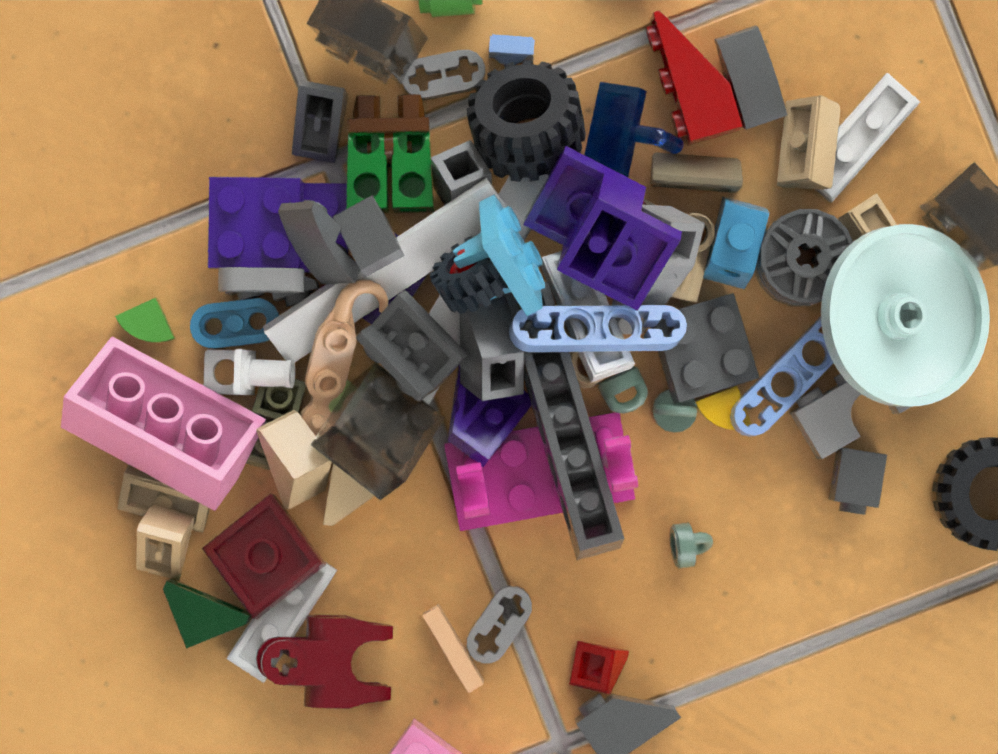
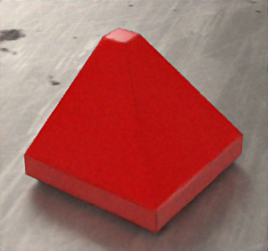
[569,641,629,694]

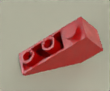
[646,10,742,146]

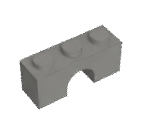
[790,374,912,459]

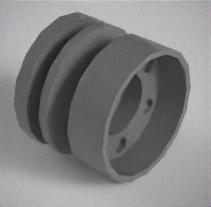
[754,209,853,306]

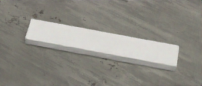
[263,177,507,363]

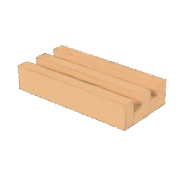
[422,604,484,693]

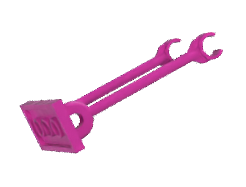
[444,413,638,531]

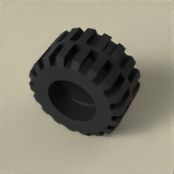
[466,60,586,182]
[932,437,998,551]

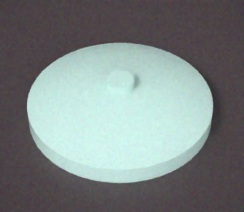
[821,224,990,407]

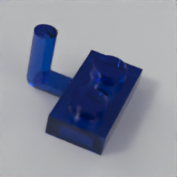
[584,82,683,177]

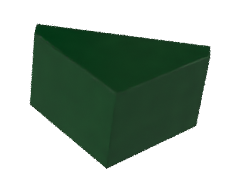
[163,579,252,649]

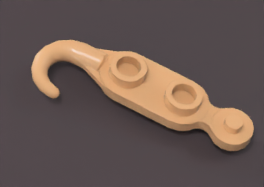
[300,279,389,435]

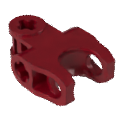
[255,615,393,709]

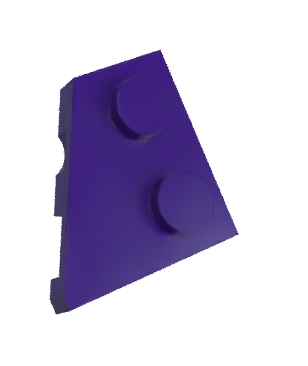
[448,364,532,467]

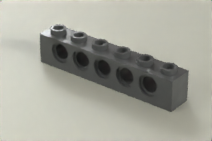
[504,281,624,560]

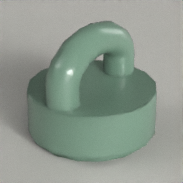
[598,366,648,414]
[652,389,698,433]
[670,522,713,569]

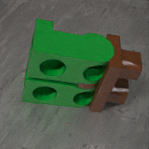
[347,94,434,213]

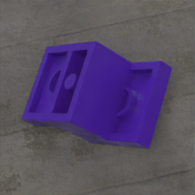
[523,146,682,311]
[208,177,349,273]

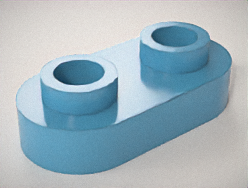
[190,298,279,349]

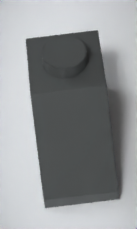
[575,693,681,754]

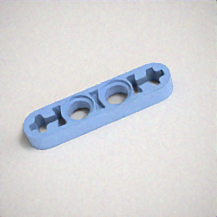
[509,305,687,352]
[730,317,833,437]

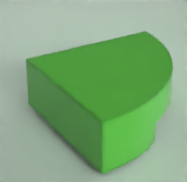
[115,298,176,343]

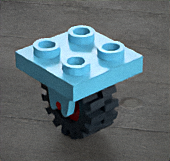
[430,194,545,316]

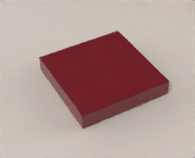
[202,493,326,619]

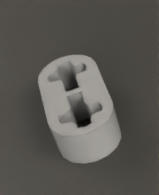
[402,50,485,100]
[218,267,304,293]
[467,586,532,663]

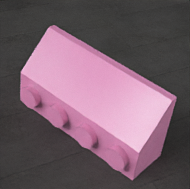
[61,337,266,511]

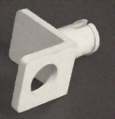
[203,349,295,395]

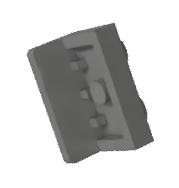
[356,290,469,401]

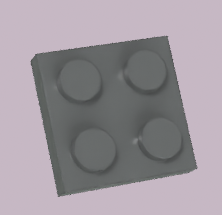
[650,293,759,404]

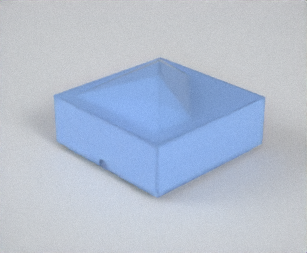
[489,34,535,65]

